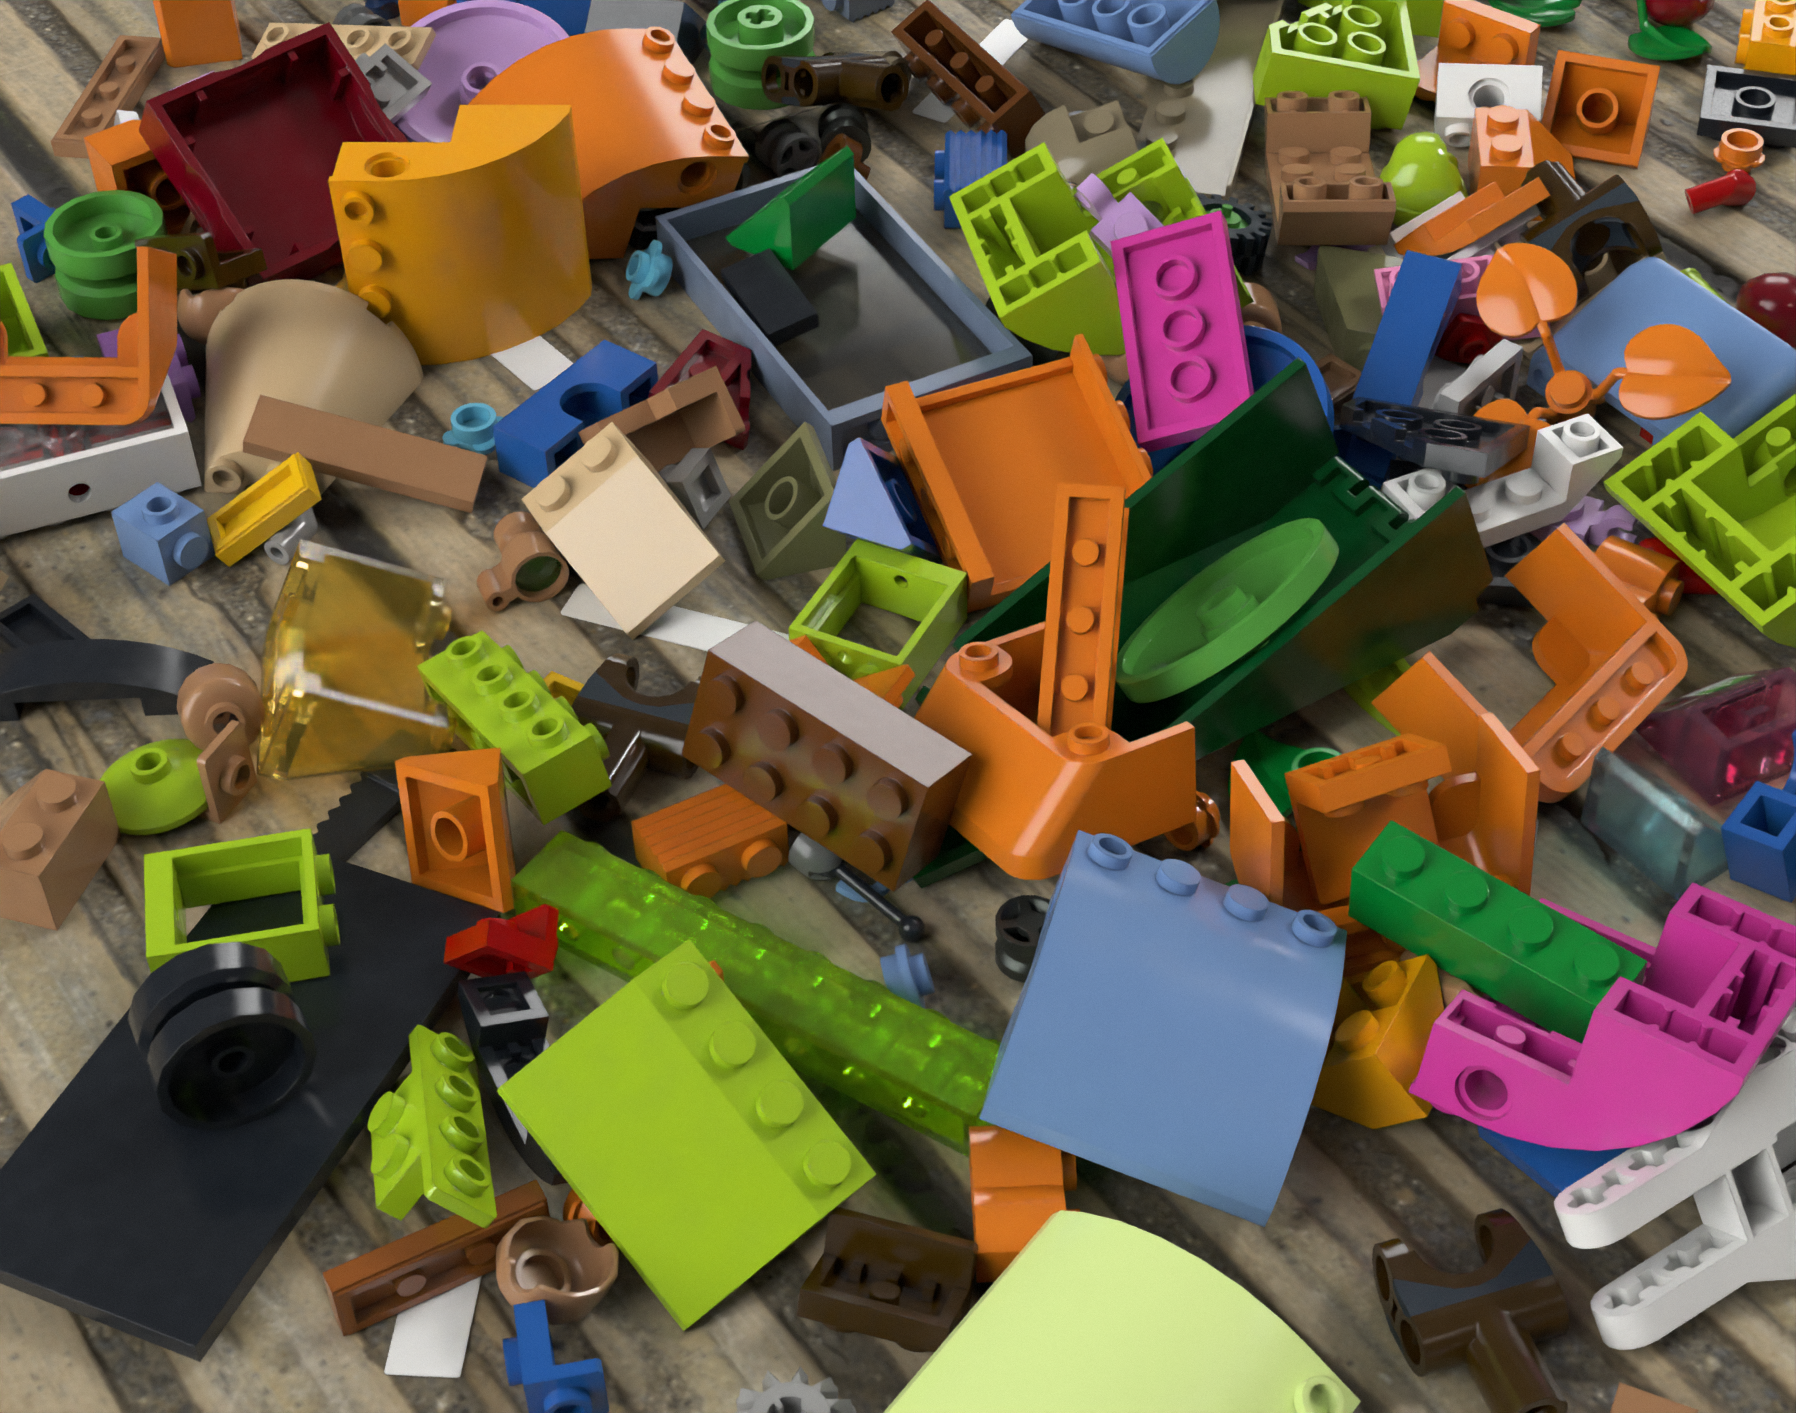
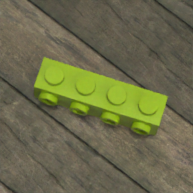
[417,630,612,825]

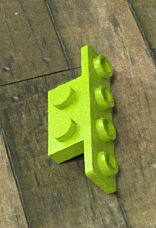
[368,1024,497,1229]

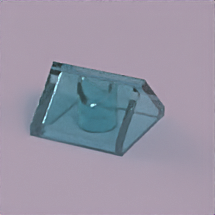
[1580,746,1728,901]

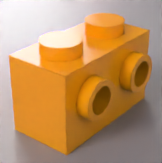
[1734,0,1796,75]

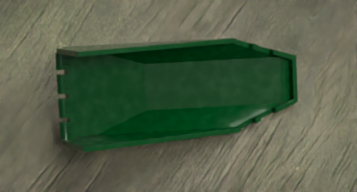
[912,357,1494,888]

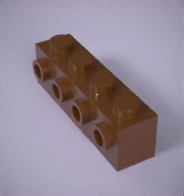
[891,0,1045,159]

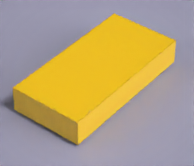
[207,452,322,567]

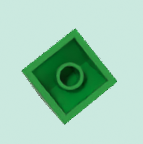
[725,145,856,270]

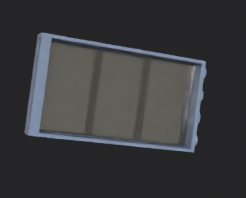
[655,165,1033,471]

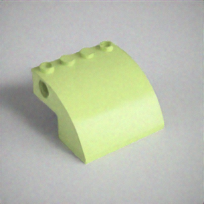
[883,1210,1361,1413]

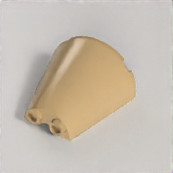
[204,279,424,495]

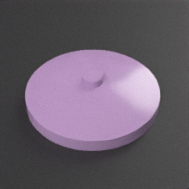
[394,0,569,142]

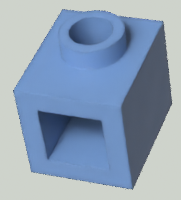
[111,482,215,586]

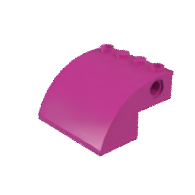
[1409,882,1796,1151]

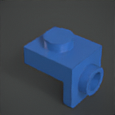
[11,194,56,283]
[502,1299,609,1413]

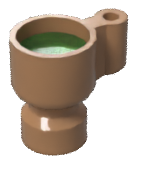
[476,511,569,612]

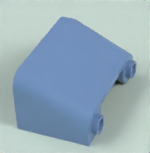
[1527,257,1796,447]

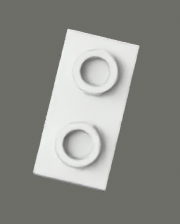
[1434,63,1543,147]

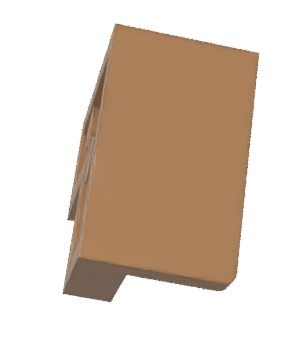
[578,366,745,472]

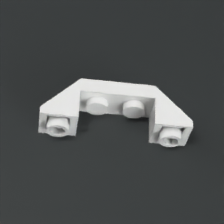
[1382,413,1623,548]

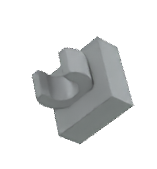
[659,448,731,530]

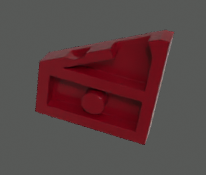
[648,329,751,450]

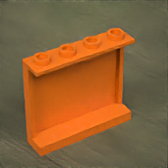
[881,333,1153,613]

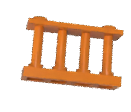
[1037,482,1129,737]

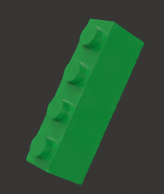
[1348,820,1648,1044]

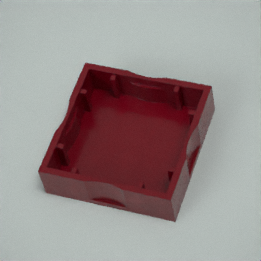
[139,22,408,289]

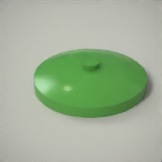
[1116,518,1339,703]

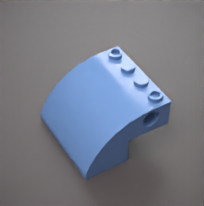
[979,830,1347,1227]

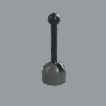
[788,833,926,943]

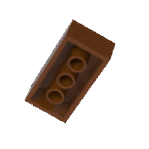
[681,620,972,892]

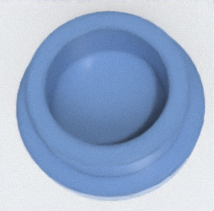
[880,943,935,1013]

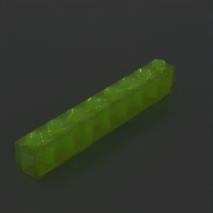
[511,830,1001,1158]

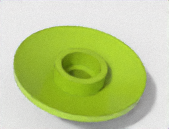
[100,739,208,835]

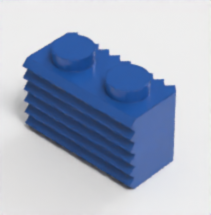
[934,129,1007,229]

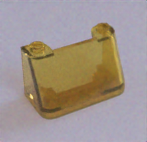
[256,539,456,781]

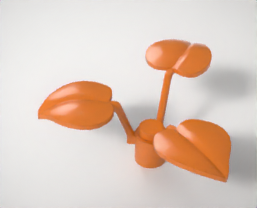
[1465,243,1732,489]

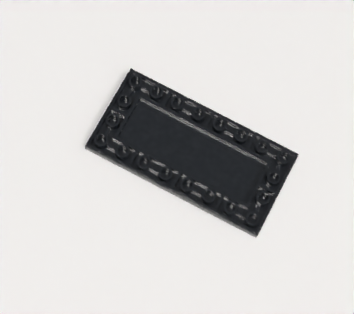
[0,853,501,1362]

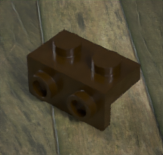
[134,232,268,294]
[797,1207,978,1353]

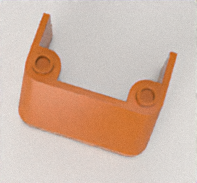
[0,247,177,426]
[1371,523,1688,803]
[914,621,1197,880]
[1230,712,1541,978]

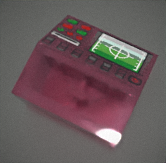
[1635,667,1796,807]

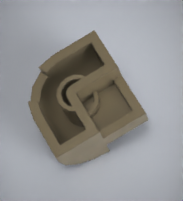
[1025,100,1144,203]

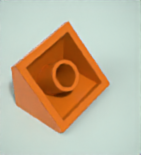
[153,0,243,68]
[1541,50,1661,169]
[395,747,516,913]

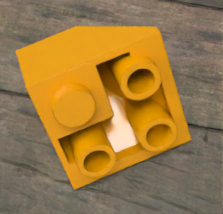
[1311,954,1444,1129]

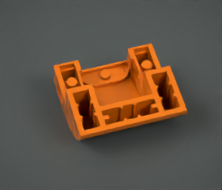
[468,26,749,259]

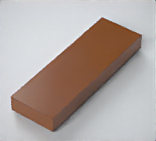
[322,1179,550,1336]

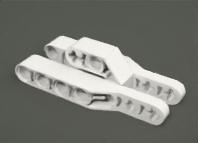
[1554,1007,1796,1350]

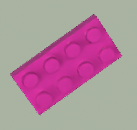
[1110,210,1254,453]

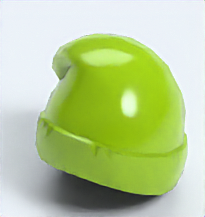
[1378,131,1469,227]

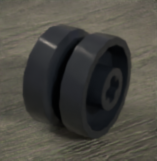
[128,942,317,1131]

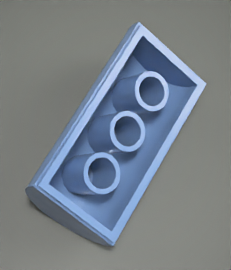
[1011,0,1220,84]

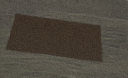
[734,99,848,132]

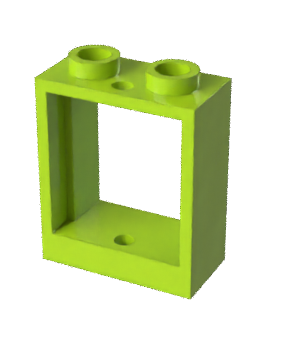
[788,538,967,710]
[144,828,340,982]

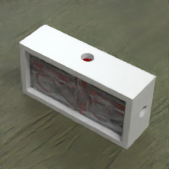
[0,373,202,539]

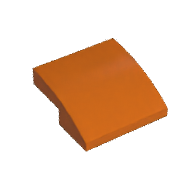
[1393,177,1550,256]

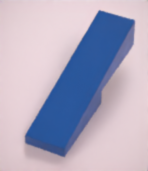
[1345,250,1462,485]

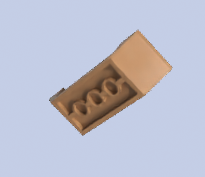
[1264,90,1396,245]

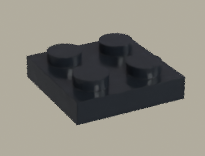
[1697,64,1796,149]

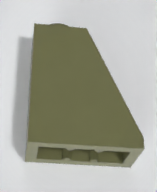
[1313,245,1404,372]

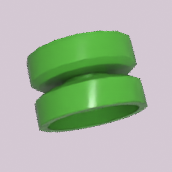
[706,0,816,110]
[44,190,168,320]

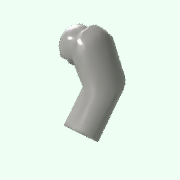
[264,507,318,565]

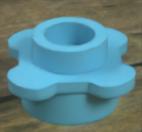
[626,240,673,300]
[442,403,503,455]

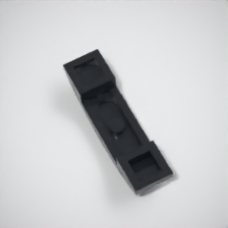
[0,639,214,721]
[457,971,568,1186]

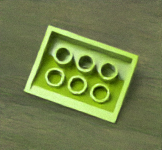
[497,939,876,1332]

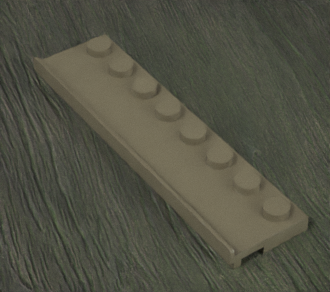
[1136,0,1287,201]

